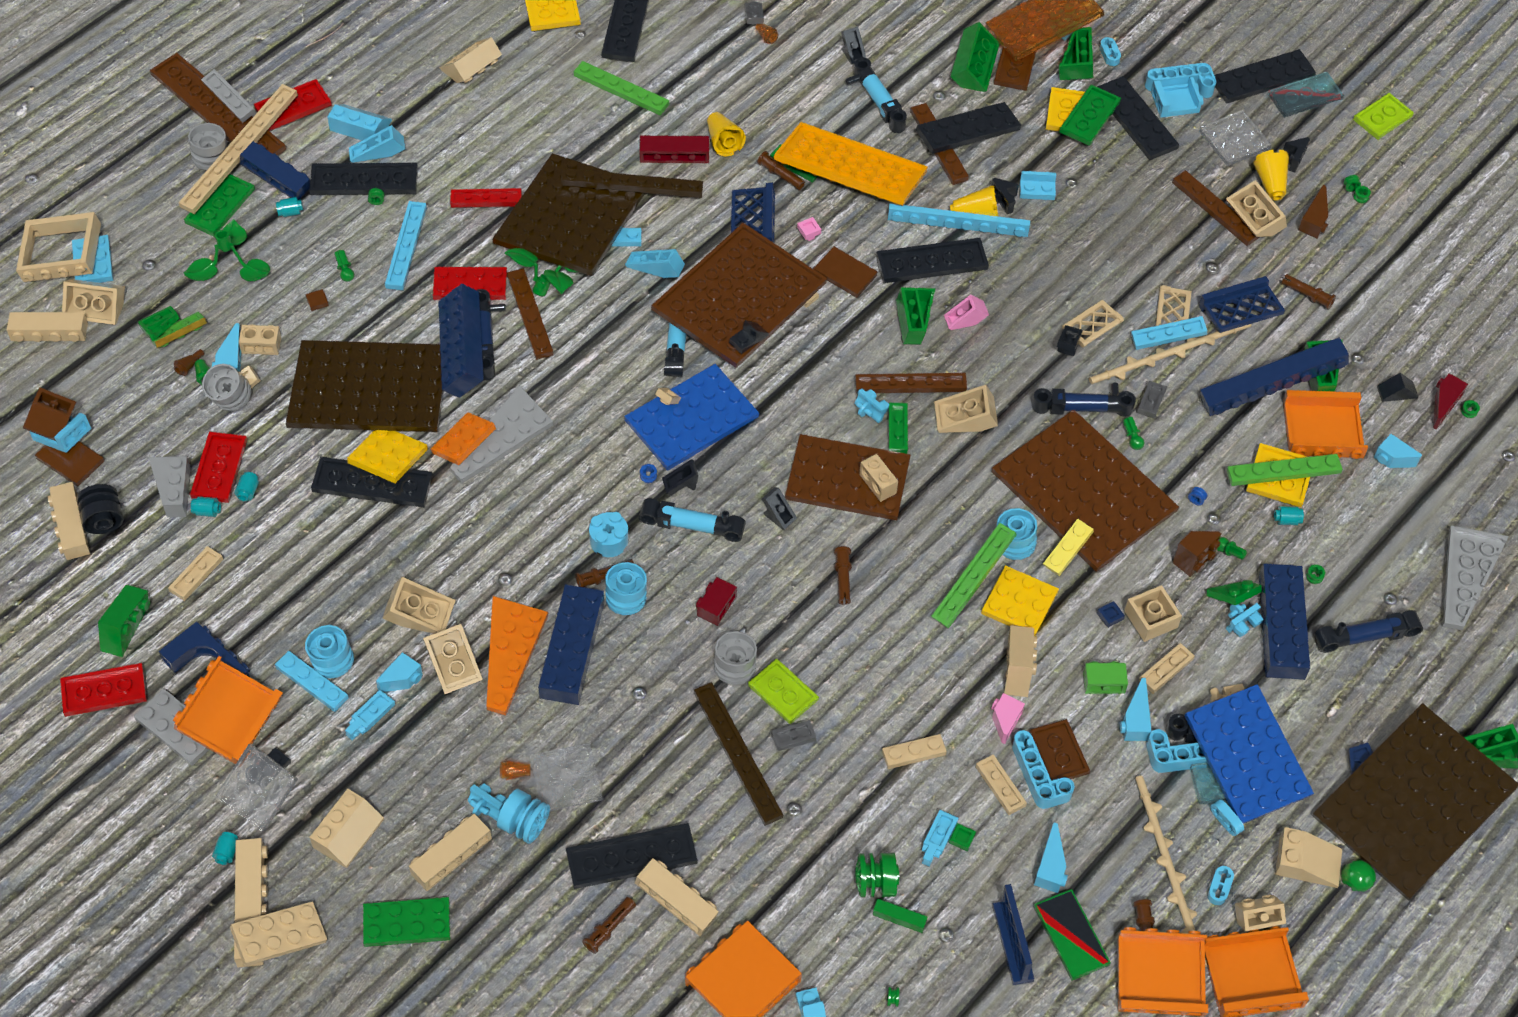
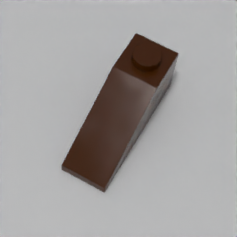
[1298,185,1329,239]

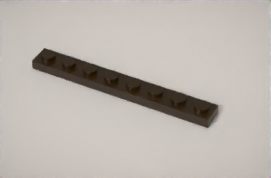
[561,168,703,198]
[694,682,783,826]

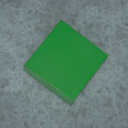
[949,823,976,852]

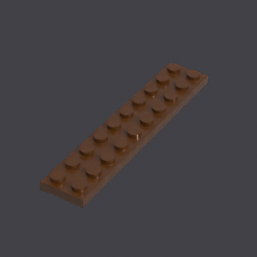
[150,53,286,155]

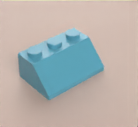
[327,104,392,140]

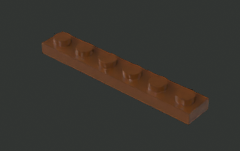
[910,103,969,185]
[1172,170,1260,246]
[507,268,554,360]
[855,373,967,394]

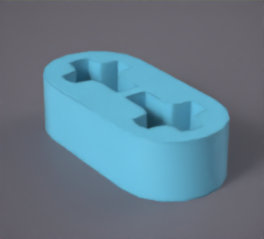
[1099,37,1121,66]
[1210,799,1244,836]
[1207,866,1234,905]

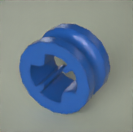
[640,464,657,483]
[1188,487,1208,506]

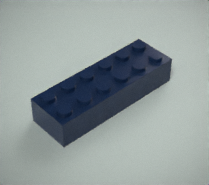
[438,284,484,398]
[1259,563,1310,680]
[538,584,605,705]

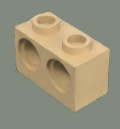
[239,324,281,355]
[859,454,898,502]

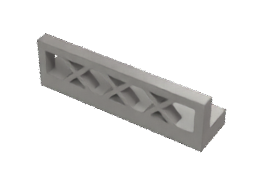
[201,69,257,123]

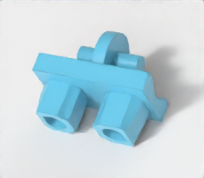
[854,389,889,423]
[1226,603,1264,637]
[468,783,507,821]

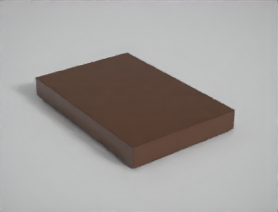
[994,44,1036,91]
[813,246,878,298]
[35,441,104,487]
[1029,719,1090,781]

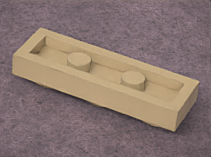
[168,546,223,601]
[1139,643,1195,694]
[882,734,947,769]
[975,755,1027,815]

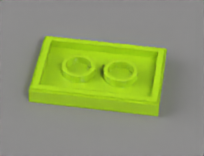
[1353,93,1414,140]
[748,659,819,724]

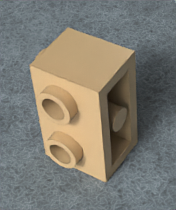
[1235,895,1286,931]

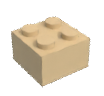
[1124,585,1182,642]

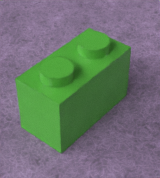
[1083,661,1128,694]

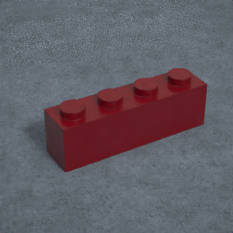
[640,135,709,163]

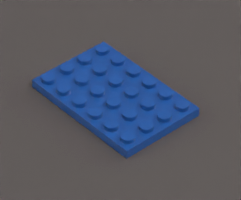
[624,364,759,471]
[1184,684,1314,824]

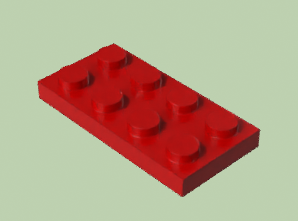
[254,79,332,131]
[433,267,507,300]
[190,432,247,503]
[60,663,147,717]

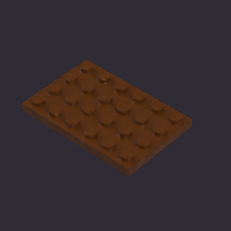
[785,434,911,521]

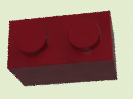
[696,577,737,626]

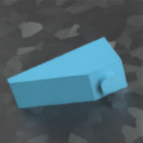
[349,125,405,163]
[625,249,685,278]
[212,323,241,372]
[1120,678,1152,741]
[1034,823,1068,893]

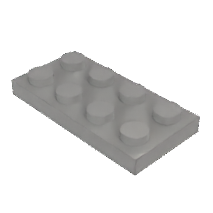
[134,688,210,766]

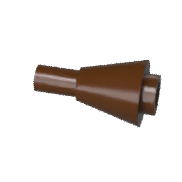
[174,349,204,376]

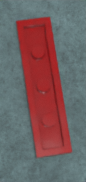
[450,188,522,208]

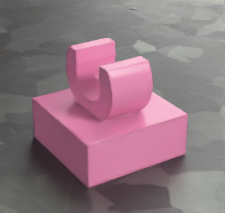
[797,217,821,241]

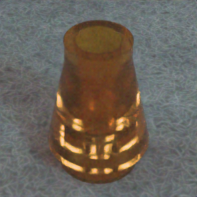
[756,24,779,44]
[500,760,530,780]

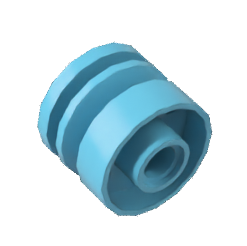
[996,508,1037,560]
[606,562,647,615]
[305,625,354,679]
[497,788,550,844]

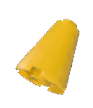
[707,112,746,157]
[1253,150,1289,201]
[950,185,998,216]

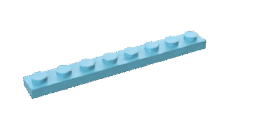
[888,203,1030,237]

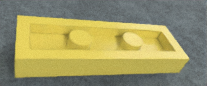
[1043,519,1094,576]

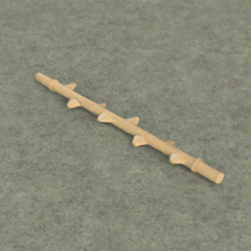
[1089,324,1252,384]
[1135,775,1207,967]

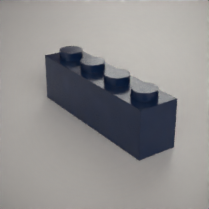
[240,141,310,200]

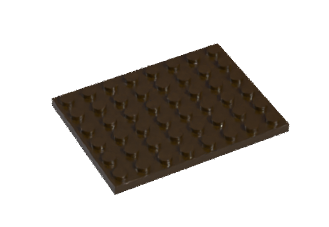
[493,153,645,276]
[286,340,443,432]
[1312,703,1518,901]

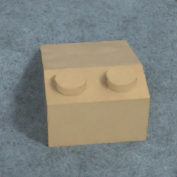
[934,385,998,433]
[382,577,455,634]
[423,624,483,694]
[1275,827,1342,888]

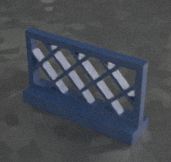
[731,182,775,243]
[1199,276,1285,333]
[992,884,1035,985]

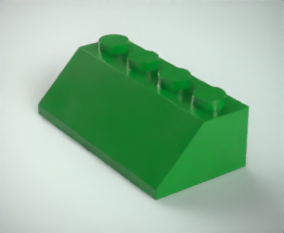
[950,22,1000,92]

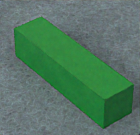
[873,899,928,933]

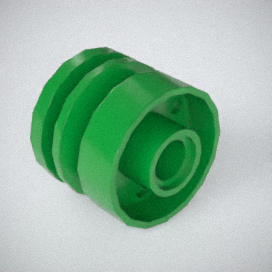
[855,852,899,898]

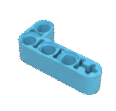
[1145,63,1216,98]
[1146,729,1210,773]
[1012,730,1075,809]

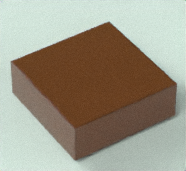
[305,289,329,312]

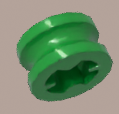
[1344,175,1361,192]
[1353,186,1371,203]
[368,188,384,205]
[1461,400,1480,418]
[1306,564,1325,584]
[887,987,899,1007]

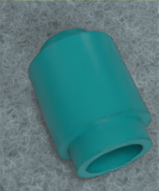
[276,197,303,217]
[234,472,259,501]
[191,497,221,517]
[1274,506,1304,526]
[212,832,238,865]

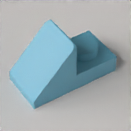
[795,987,826,1017]

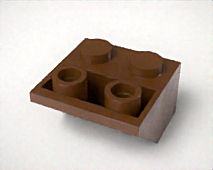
[23,387,76,441]
[1173,531,1222,577]

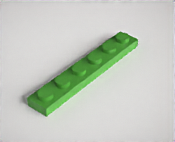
[573,61,669,116]
[1226,454,1343,486]
[931,523,1017,629]

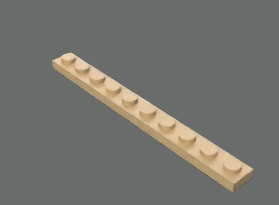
[179,84,298,214]

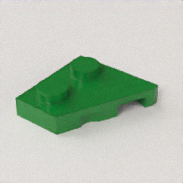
[138,306,180,342]
[1206,580,1262,605]

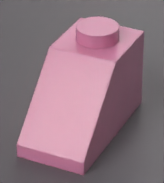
[944,295,989,330]
[991,693,1025,744]

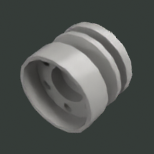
[188,123,227,170]
[202,364,251,412]
[714,631,757,685]

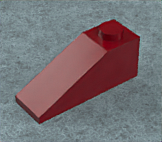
[1433,373,1468,430]

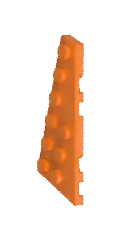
[486,596,548,716]

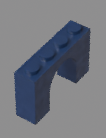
[158,621,250,677]

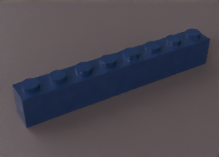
[1200,337,1349,416]

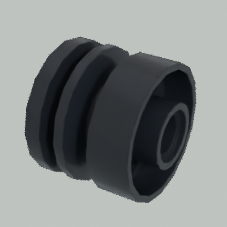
[76,484,124,534]

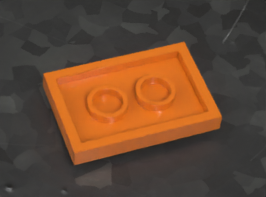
[431,412,496,465]

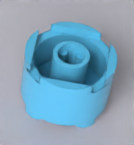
[589,512,628,557]

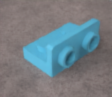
[1020,171,1056,200]

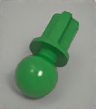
[334,250,355,282]
[1123,417,1145,450]
[1216,537,1247,560]

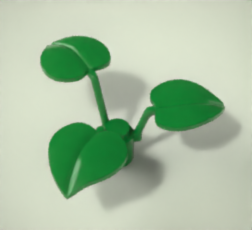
[183,219,270,281]
[504,248,578,296]

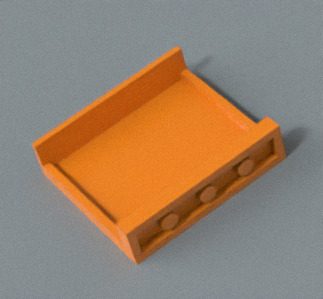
[1283,390,1368,459]
[173,656,283,766]
[685,921,802,1017]
[1205,926,1309,1017]
[1118,927,1208,1016]

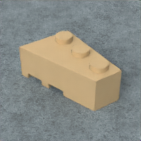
[1004,625,1037,697]

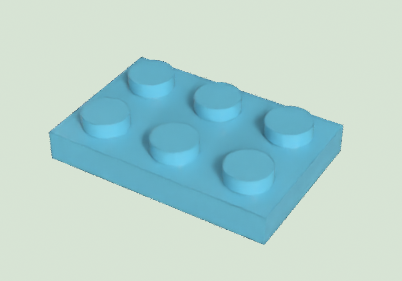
[72,235,113,283]

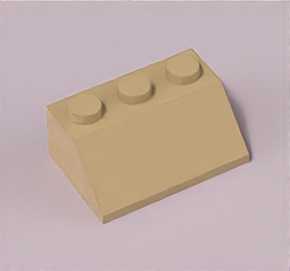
[439,37,502,83]
[1226,180,1287,237]
[62,279,125,325]
[310,789,384,868]

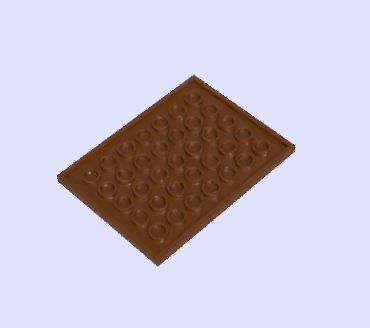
[651,223,827,368]
[991,410,1179,572]

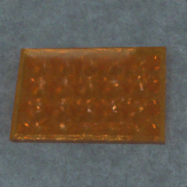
[985,0,1105,61]

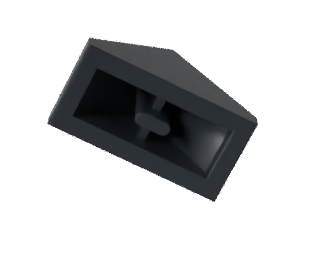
[1377,373,1418,402]

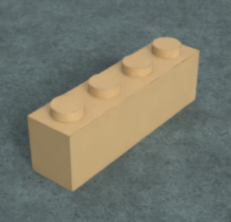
[7,312,88,342]
[48,482,90,560]
[409,814,492,891]
[635,858,719,936]

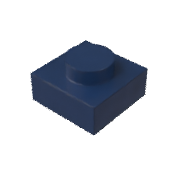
[1097,601,1125,628]

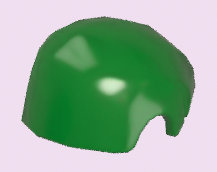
[1341,860,1376,892]

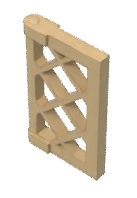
[1155,285,1192,326]
[1062,300,1124,348]

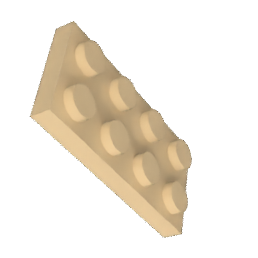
[230,901,327,966]

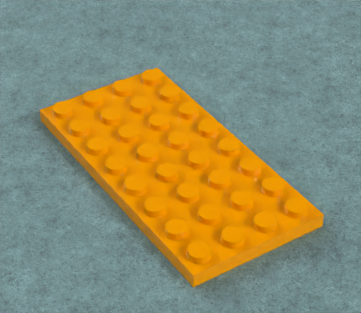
[774,122,928,206]

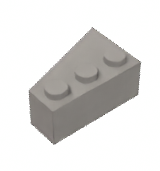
[148,456,191,518]

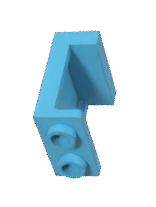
[1151,77,1203,118]
[29,413,91,453]

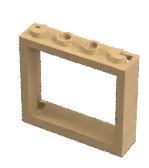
[16,212,101,282]

